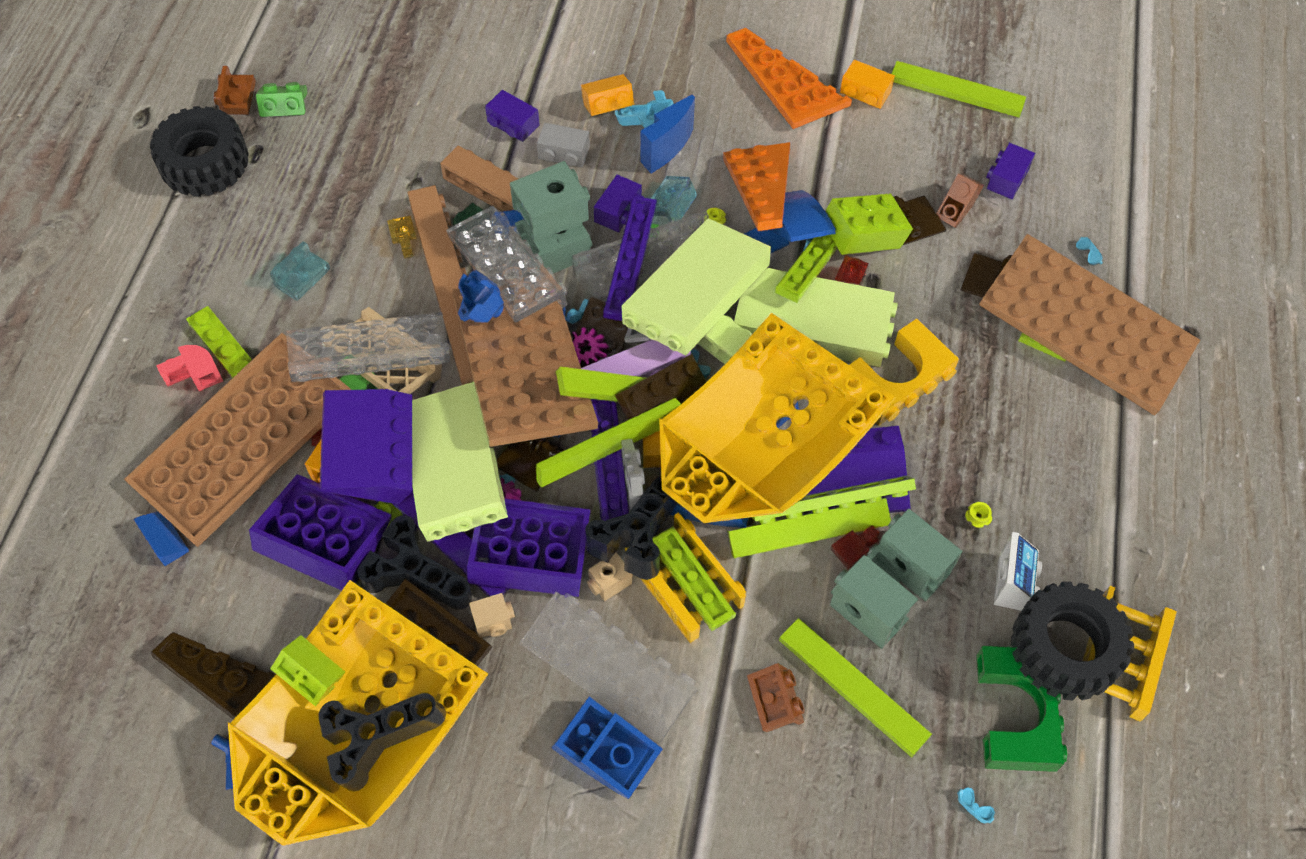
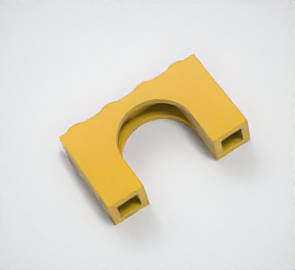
[849,318,959,425]

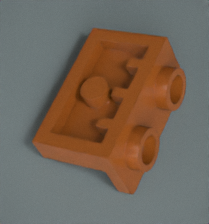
[214,66,256,115]
[747,663,805,732]

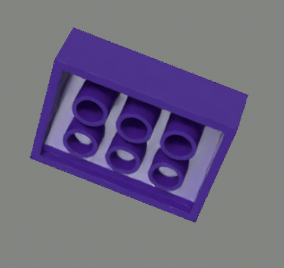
[320,389,412,504]
[802,426,911,515]
[249,474,392,591]
[467,499,590,597]

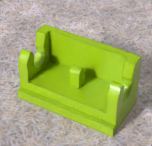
[270,635,345,707]

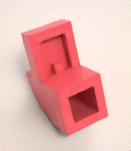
[156,345,223,391]

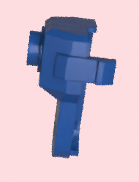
[458,270,504,323]

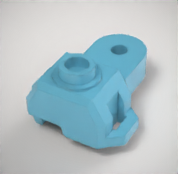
[615,90,674,128]

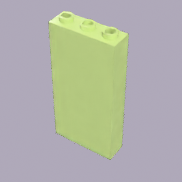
[622,218,771,356]
[734,268,898,367]
[412,382,508,542]

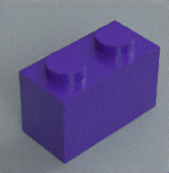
[485,89,540,142]
[986,142,1036,200]
[593,174,644,233]

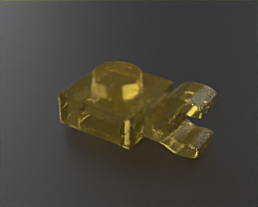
[387,215,417,259]

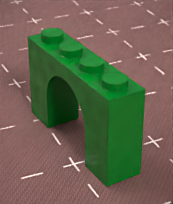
[976,646,1067,772]

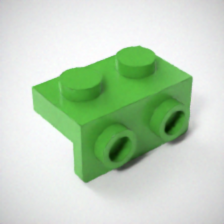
[256,82,308,117]

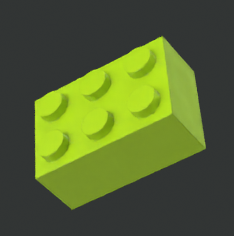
[825,193,913,255]

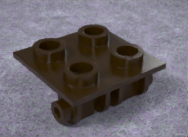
[894,195,946,245]
[960,253,1012,298]
[572,296,628,357]
[496,438,564,492]

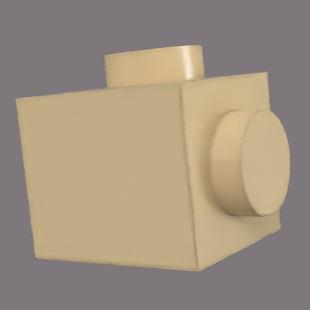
[587,552,632,602]
[469,593,515,638]

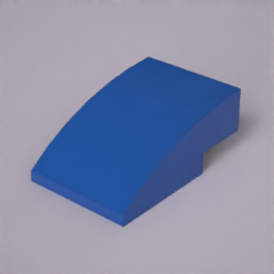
[640,94,695,174]
[770,190,835,242]
[551,696,663,799]

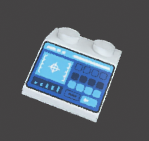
[994,532,1042,610]

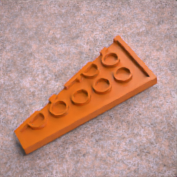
[726,28,852,129]
[723,142,790,231]

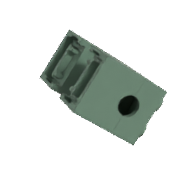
[510,161,593,277]
[830,509,963,649]

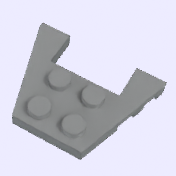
[621,439,645,511]

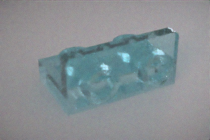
[651,176,697,226]
[270,241,330,301]

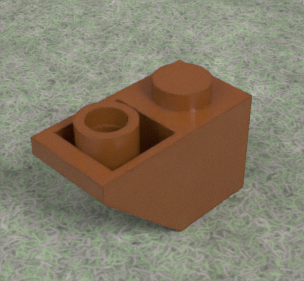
[936,174,984,228]

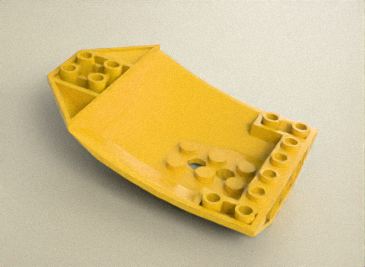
[659,313,896,523]
[228,580,488,846]

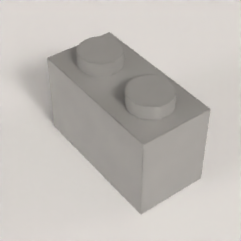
[537,123,590,168]

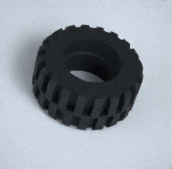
[150,106,249,197]
[1011,581,1134,701]

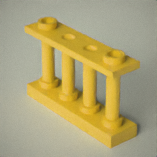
[625,512,746,643]
[1082,586,1177,722]

